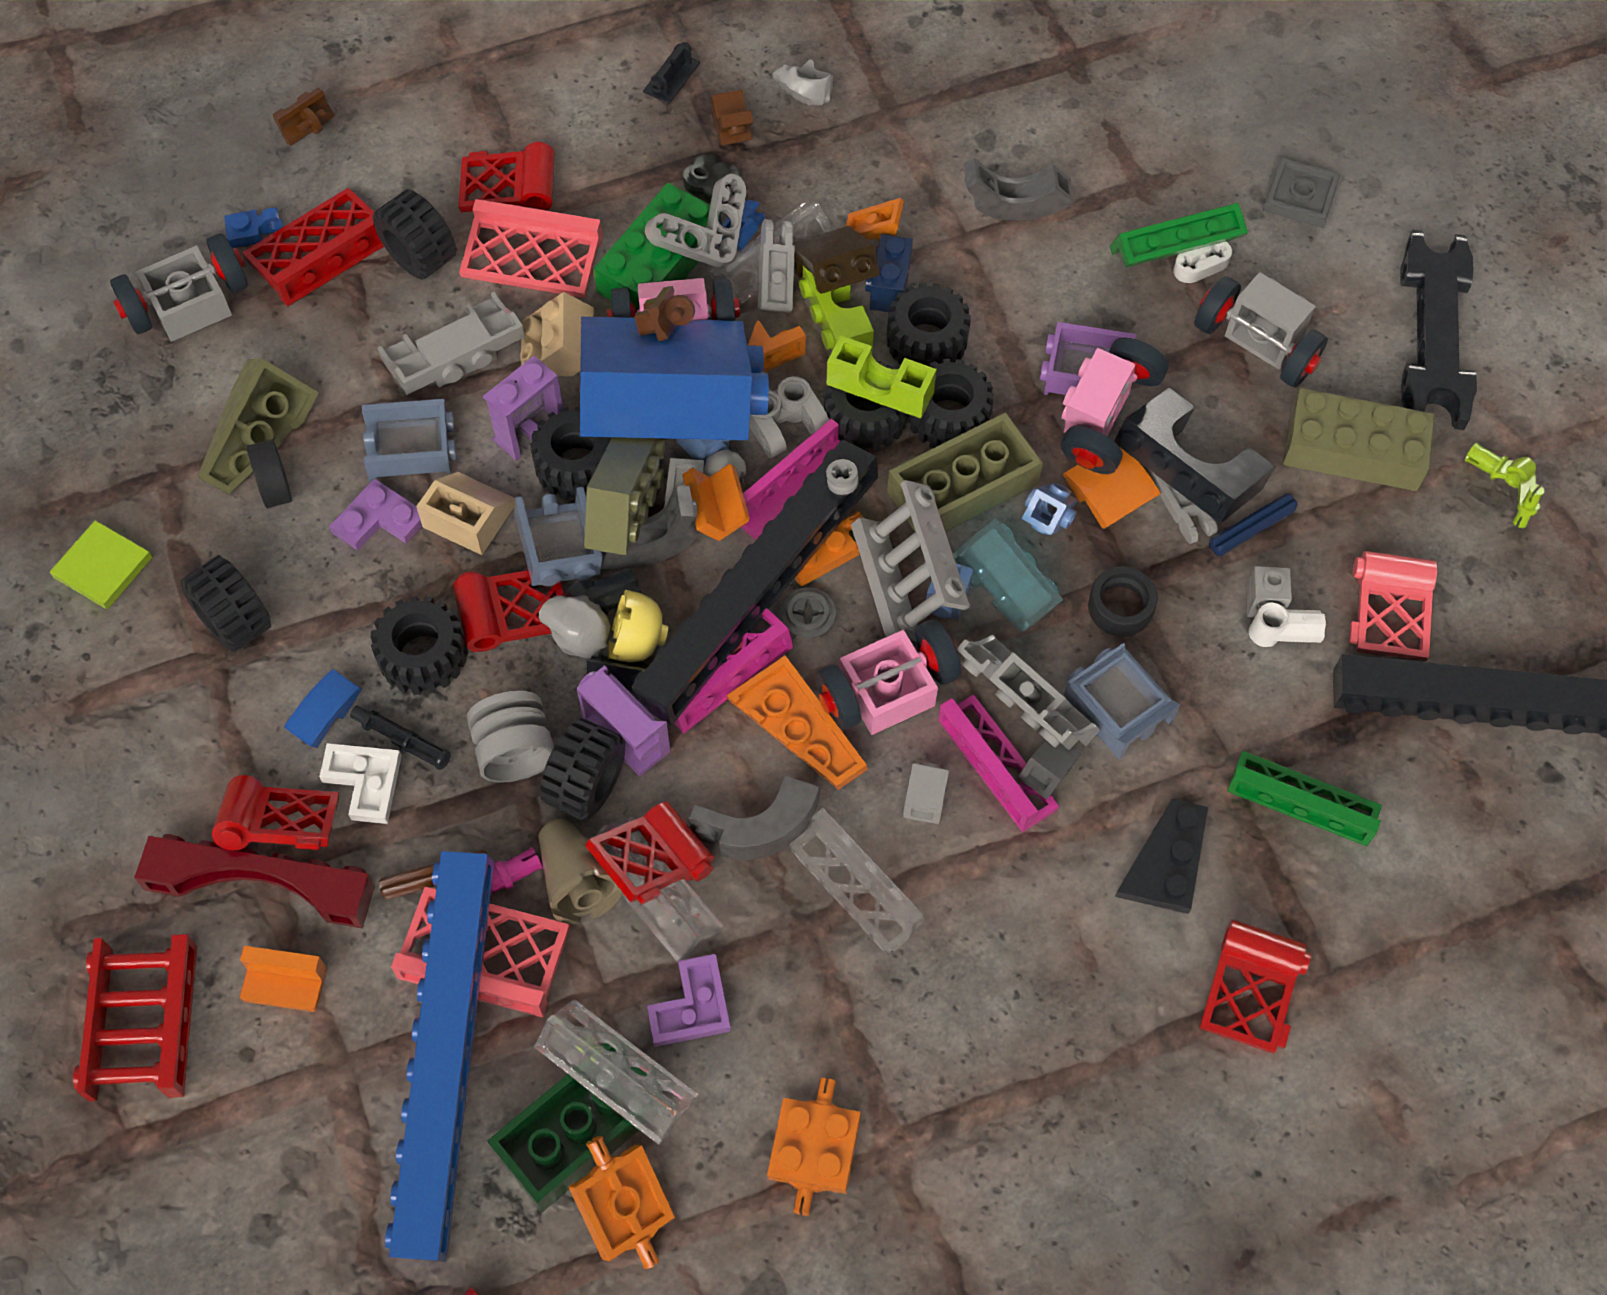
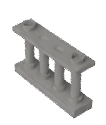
[851,480,970,647]

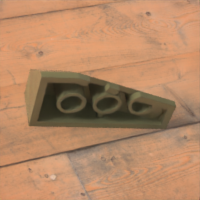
[197,358,319,494]

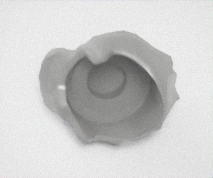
[772,59,834,106]
[539,595,611,659]

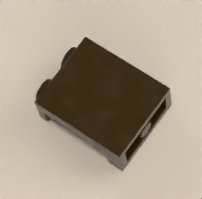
[792,226,880,294]

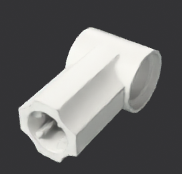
[1249,602,1326,647]

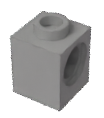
[1246,566,1292,617]
[903,763,949,824]

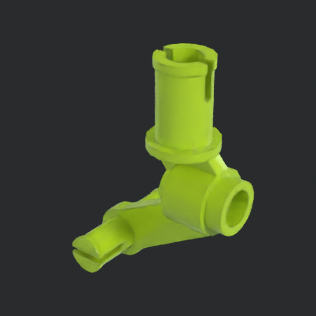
[1464,442,1544,528]

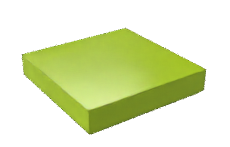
[50,520,152,610]

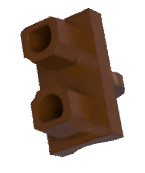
[273,88,335,146]
[635,286,695,341]

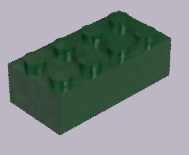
[487,1036,667,1213]

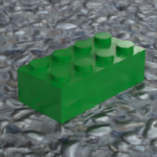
[593,182,721,313]

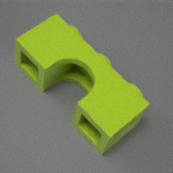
[799,266,874,351]
[826,335,937,419]

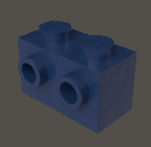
[865,234,913,312]

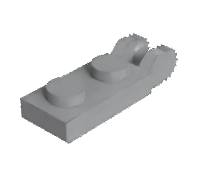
[758,219,795,313]
[1145,467,1218,544]

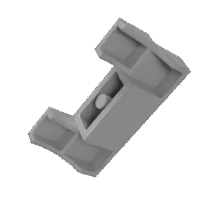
[377,292,525,395]
[956,635,1100,750]

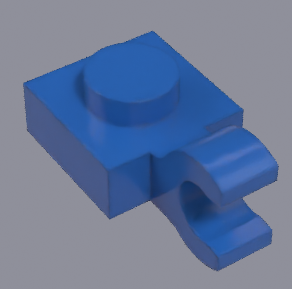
[717,200,765,251]
[224,208,283,248]

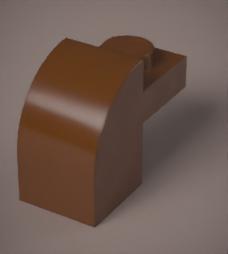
[709,90,753,146]

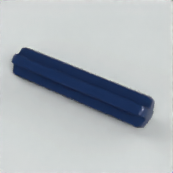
[1209,493,1298,556]

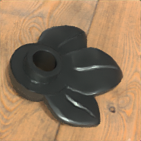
[682,153,743,199]

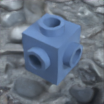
[1022,483,1078,536]

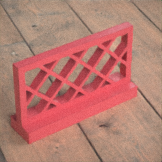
[459,199,604,298]
[391,887,570,1017]

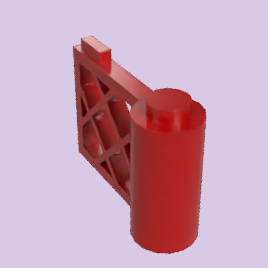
[458,142,555,213]
[453,566,564,652]
[211,775,339,851]
[585,801,715,905]
[1199,919,1311,1054]

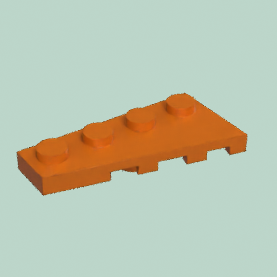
[726,655,868,790]

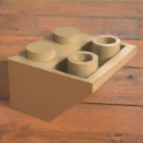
[520,292,594,377]
[416,472,515,555]

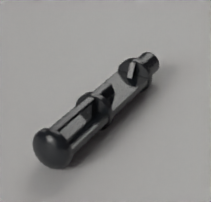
[350,705,451,770]

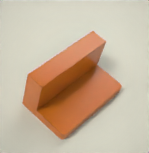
[682,464,750,541]
[240,946,327,1012]

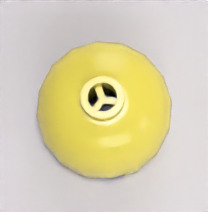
[608,590,668,663]

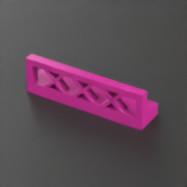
[741,418,840,540]
[674,608,793,734]
[938,695,1059,833]

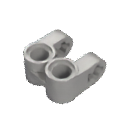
[749,376,829,458]

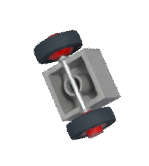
[110,233,248,342]
[1194,272,1328,388]

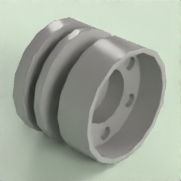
[466,691,554,783]

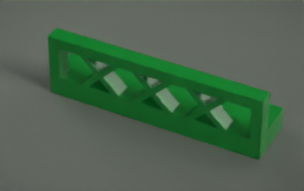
[1109,203,1248,268]
[1227,750,1382,847]

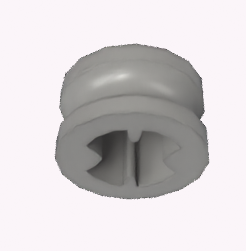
[826,459,858,495]

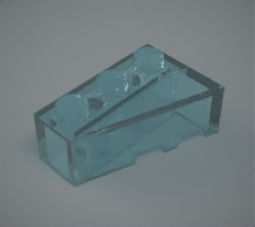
[953,518,1063,632]

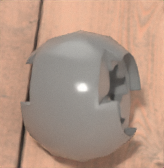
[703,449,747,485]

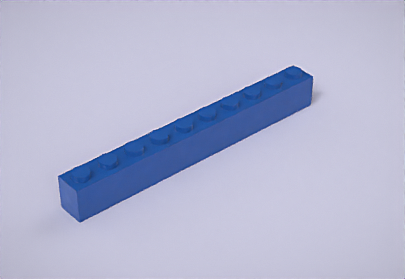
[385,851,494,1262]

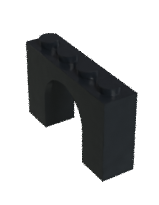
[1114,388,1276,524]

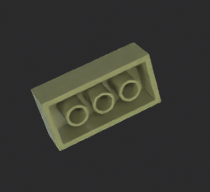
[1282,388,1434,491]
[887,413,1043,532]
[584,437,666,555]

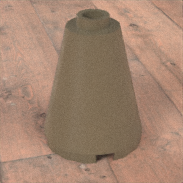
[538,818,622,925]

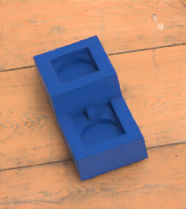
[284,669,362,748]

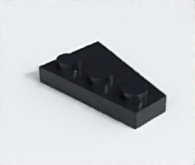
[1115,799,1208,914]

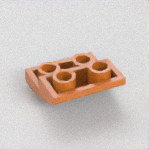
[1062,449,1161,529]

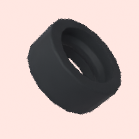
[247,439,293,509]
[1088,566,1158,637]

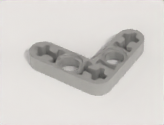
[645,174,746,267]

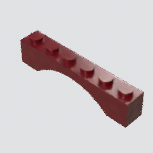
[134,834,375,929]

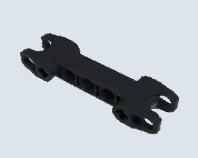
[1400,229,1477,430]

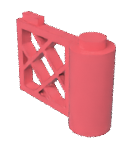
[1349,551,1437,661]

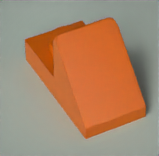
[846,197,904,242]
[748,320,806,373]

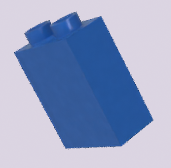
[580,316,769,440]

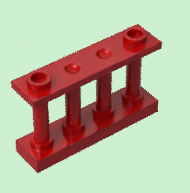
[73,934,197,1102]

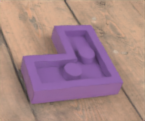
[329,479,423,551]
[647,954,731,1047]

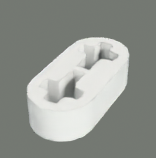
[1173,242,1232,283]

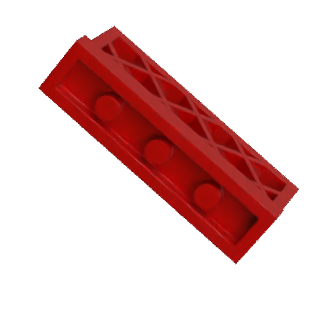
[242,188,384,307]

